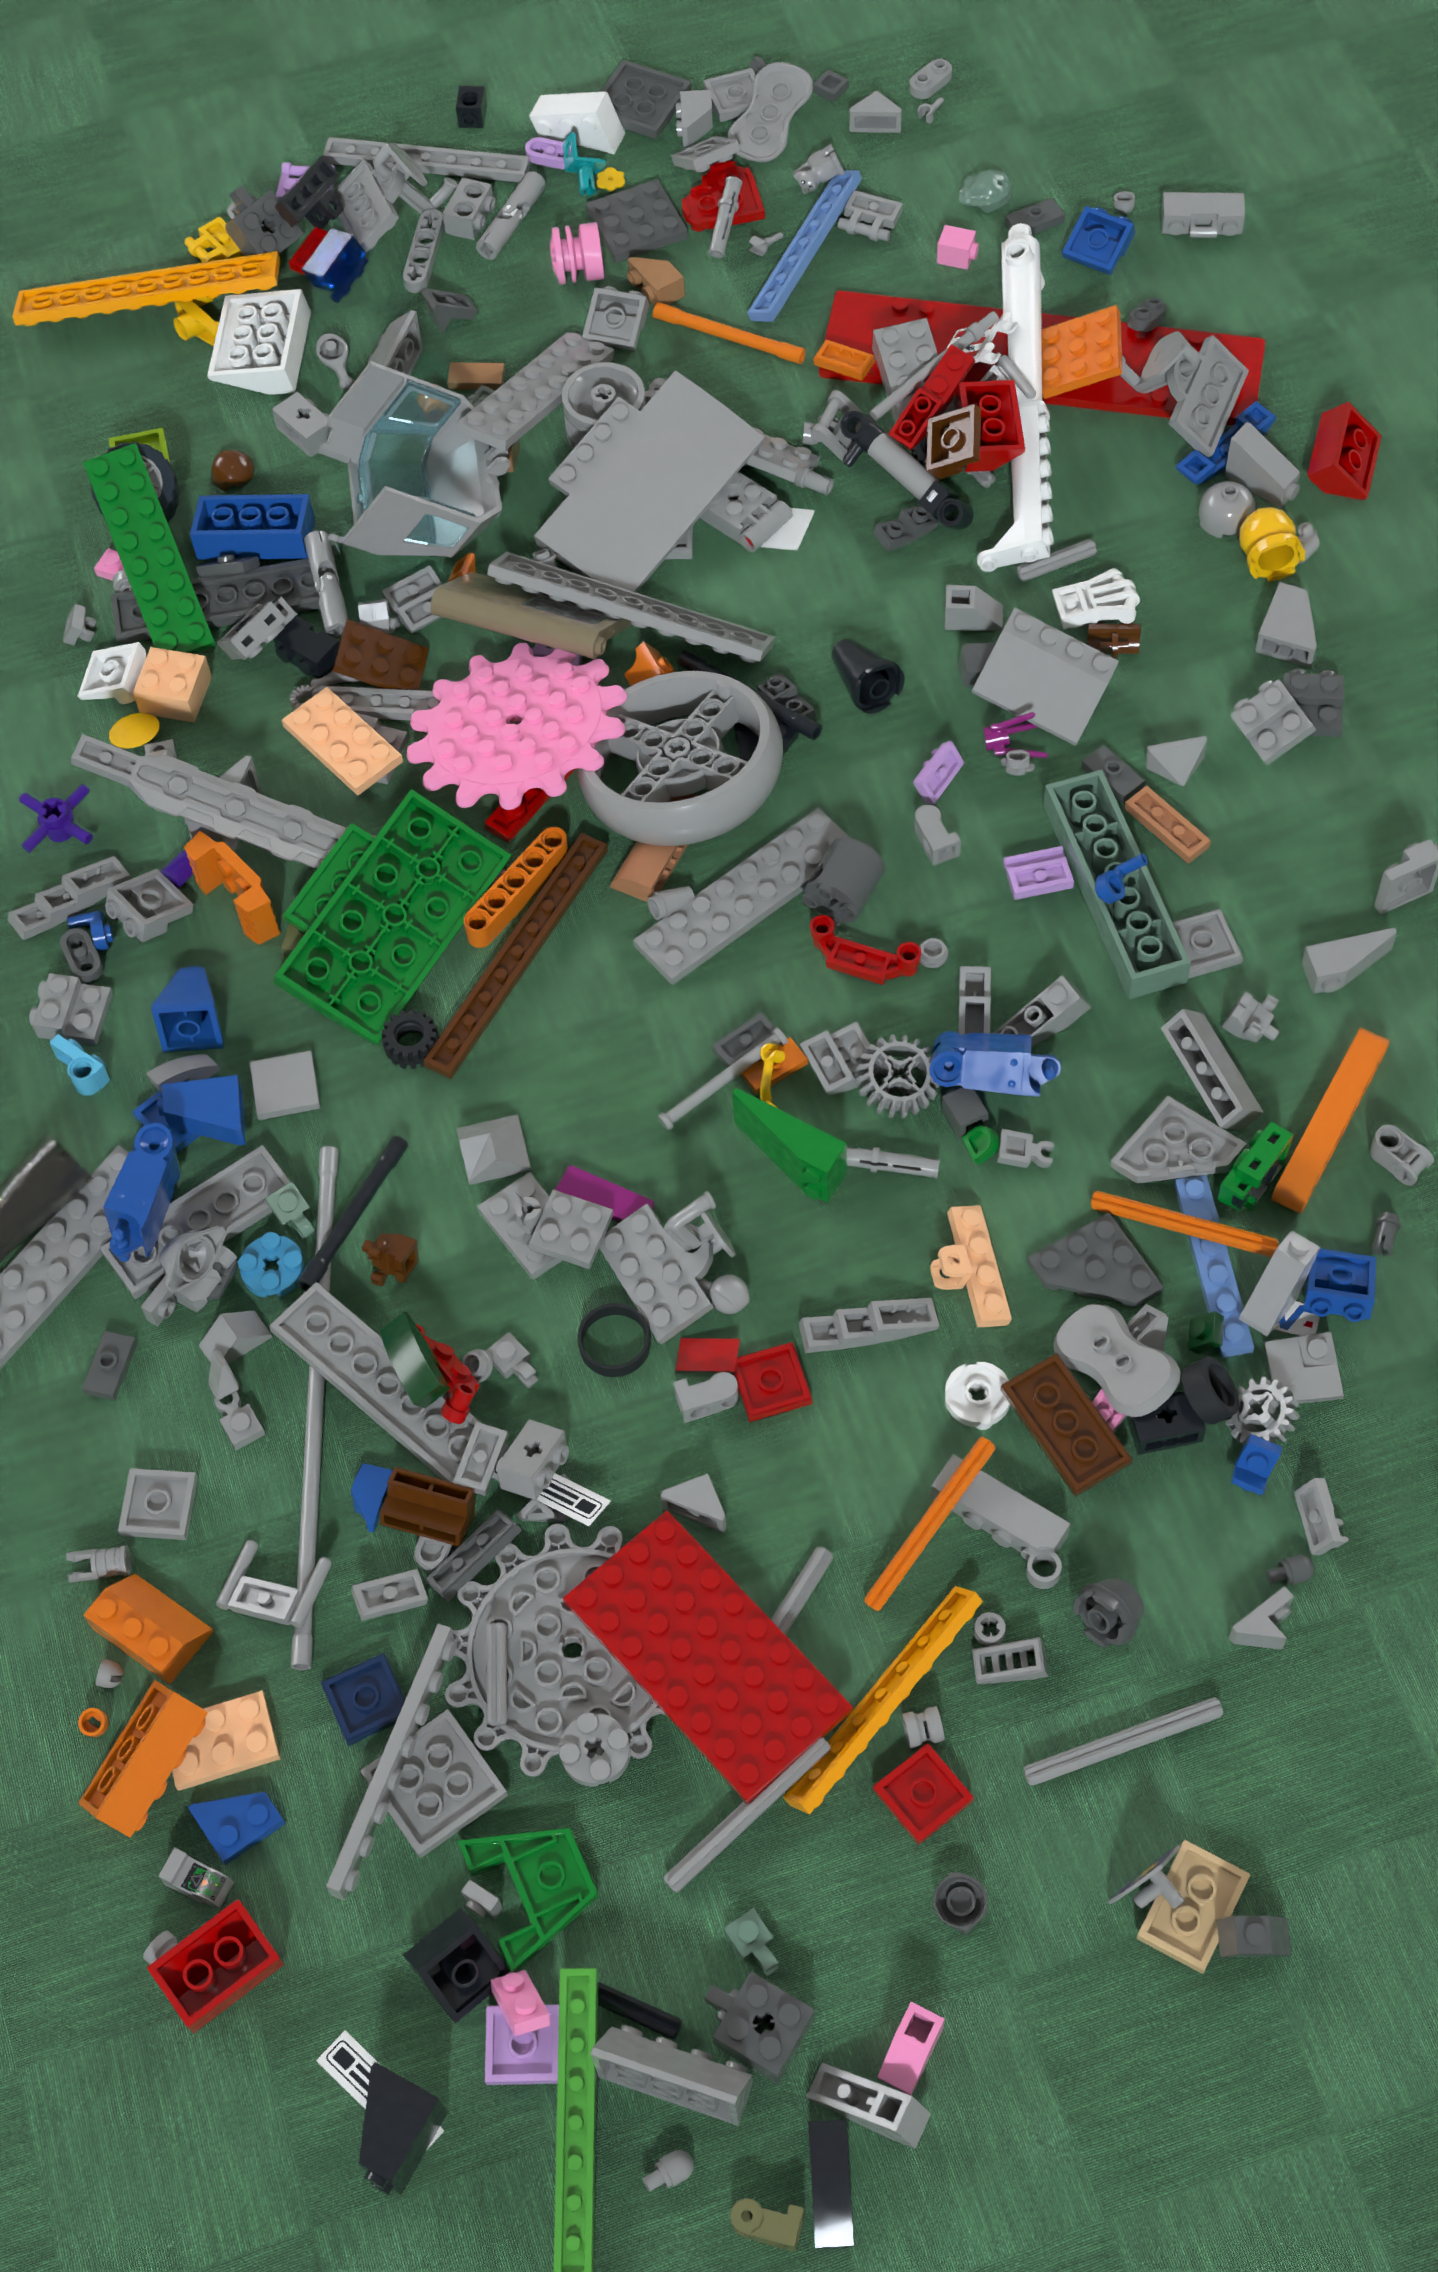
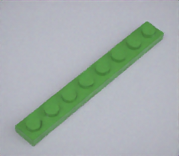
[554,1968,598,2272]

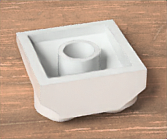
[78,642,146,704]

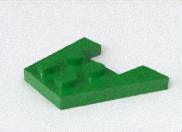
[457,1828,599,1973]

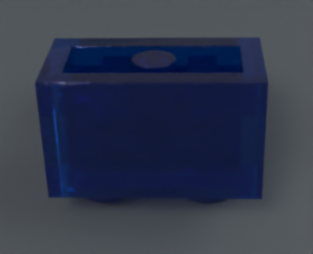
[301,228,368,303]

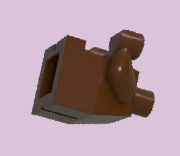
[362,1233,419,1286]

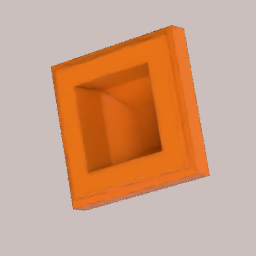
[448,552,476,582]

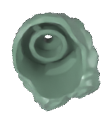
[959,170,1012,213]

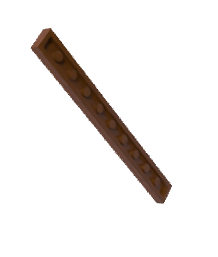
[423,833,608,1079]

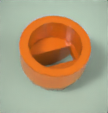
[78,1708,109,1737]

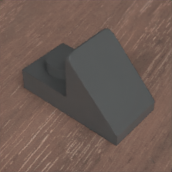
[421,288,478,333]

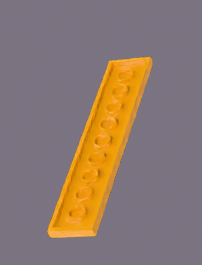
[12,251,280,326]

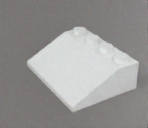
[207,289,311,395]

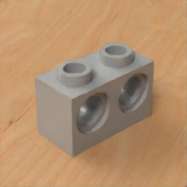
[442,178,496,240]

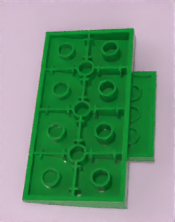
[273,789,512,1046]

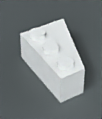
[529,91,625,154]

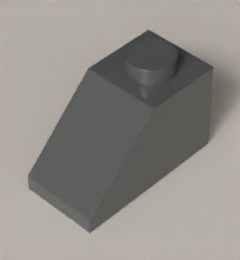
[1217,1915,1291,1957]

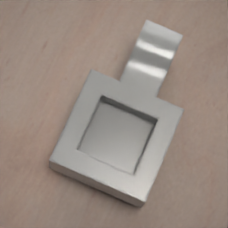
[486,1332,538,1388]

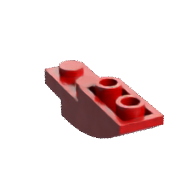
[888,344,975,450]

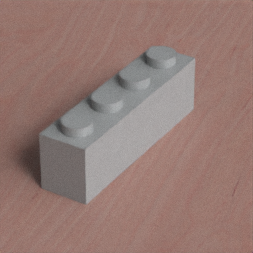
[1161,1009,1264,1132]

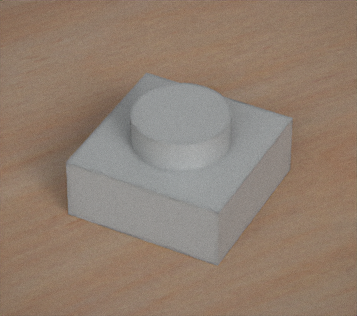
[461,1880,503,1920]

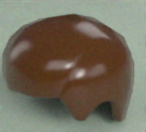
[211,450,254,491]

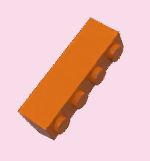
[78,1680,208,1838]

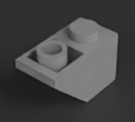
[676,90,713,148]
[944,585,1003,631]

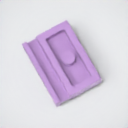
[1003,846,1074,900]

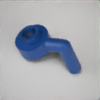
[1095,853,1148,904]
[67,911,114,951]

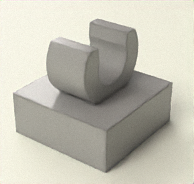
[63,604,96,645]

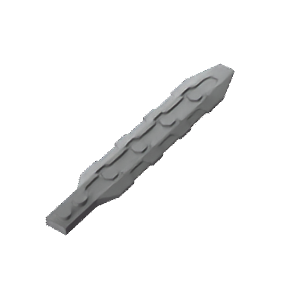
[70,734,376,869]

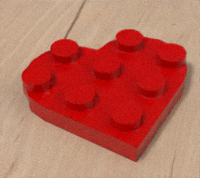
[682,161,765,232]

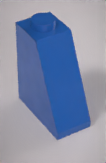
[157,1075,246,1145]

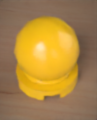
[1239,507,1305,582]

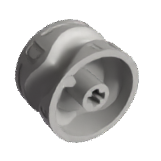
[562,362,646,450]

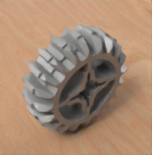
[855,1034,940,1119]

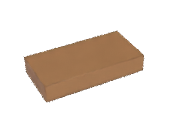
[448,362,505,390]

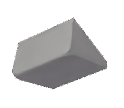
[208,1350,239,1400]

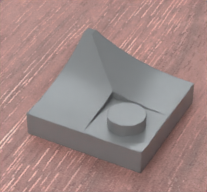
[1264,1332,1344,1404]

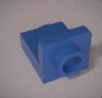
[1231,1433,1282,1495]

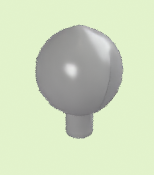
[699,1275,750,1314]

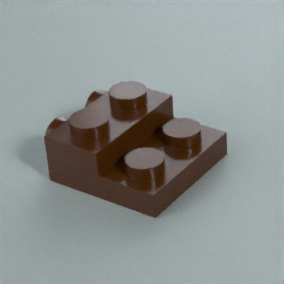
[925,404,981,479]

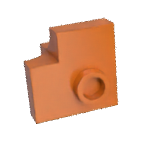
[624,641,675,686]

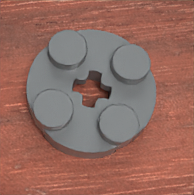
[559,1712,631,1787]

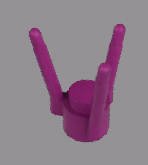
[984,712,1048,758]

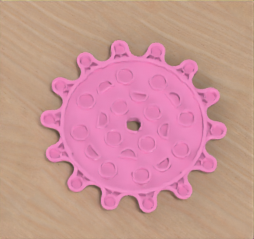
[407,643,627,810]

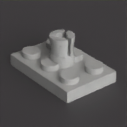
[477,1172,563,1280]

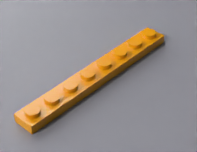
[783,1586,983,1814]

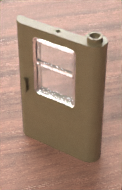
[430,572,631,659]

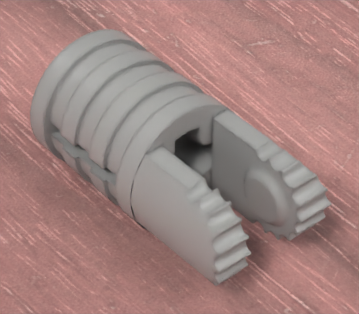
[66,1545,132,1583]

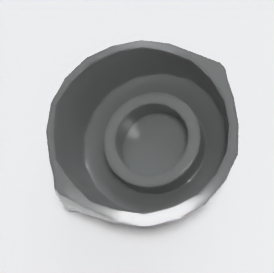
[933,1872,988,1936]

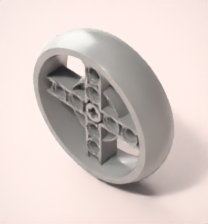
[577,671,783,846]

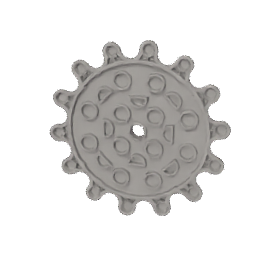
[445,1524,666,1777]

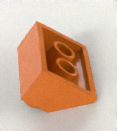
[83,1573,214,1685]

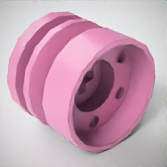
[550,222,604,285]

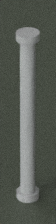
[657,1028,788,1131]

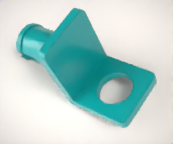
[563,132,606,196]

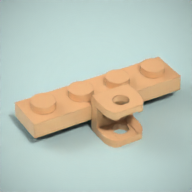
[930,1205,1012,1328]

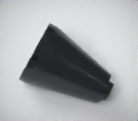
[831,639,905,714]

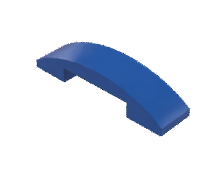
[1176,401,1276,485]

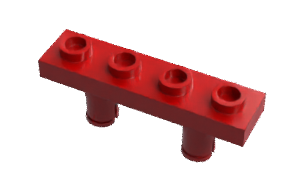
[484,768,577,843]

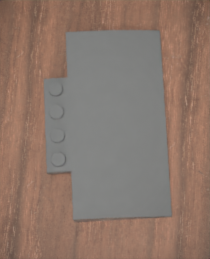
[534,370,765,593]

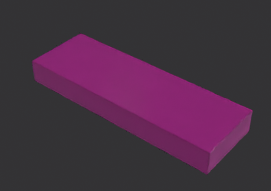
[555,1165,655,1223]

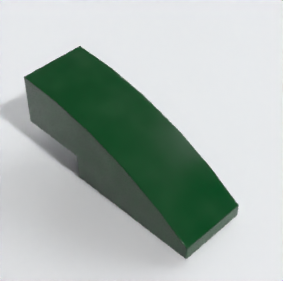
[380,1311,451,1409]

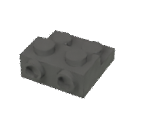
[1282,669,1344,737]

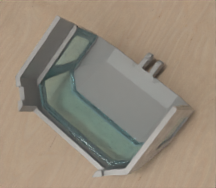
[318,361,510,558]

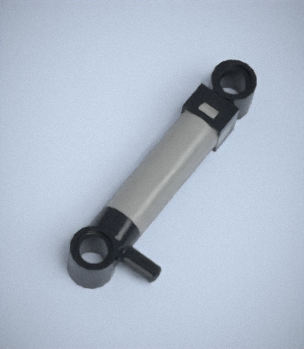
[840,411,974,530]

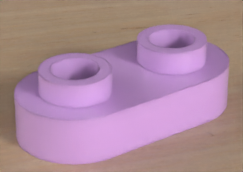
[525,137,571,169]

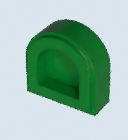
[961,1125,999,1165]

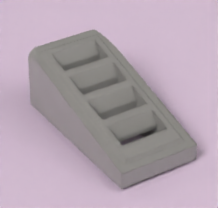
[972,1637,1049,1685]

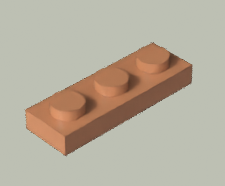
[1124,786,1211,864]

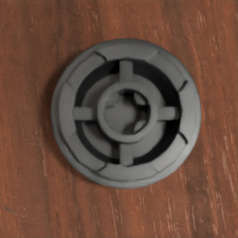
[1073,1578,1144,1648]

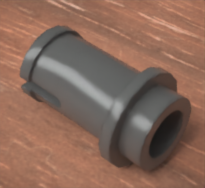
[1371,1212,1401,1256]

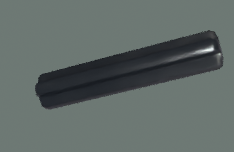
[598,1982,682,2039]

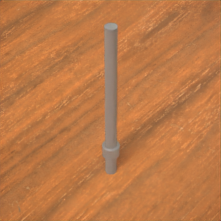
[870,311,999,421]

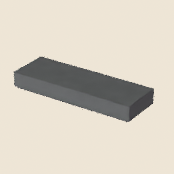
[425,1509,522,1603]

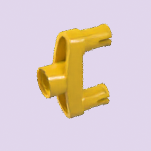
[173,297,219,346]

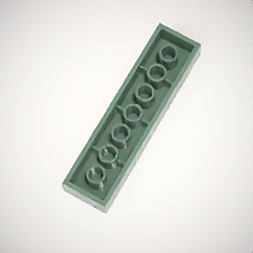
[1043,769,1191,999]

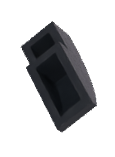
[808,2120,854,2249]

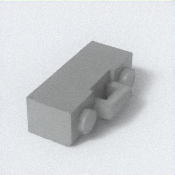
[1161,192,1245,238]

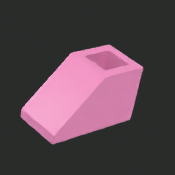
[877,2002,945,2095]

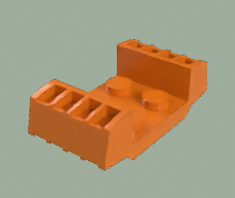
[184,831,281,945]

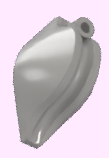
[159,1226,227,1293]

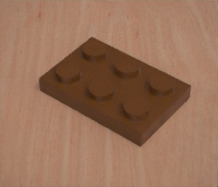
[332,619,429,690]

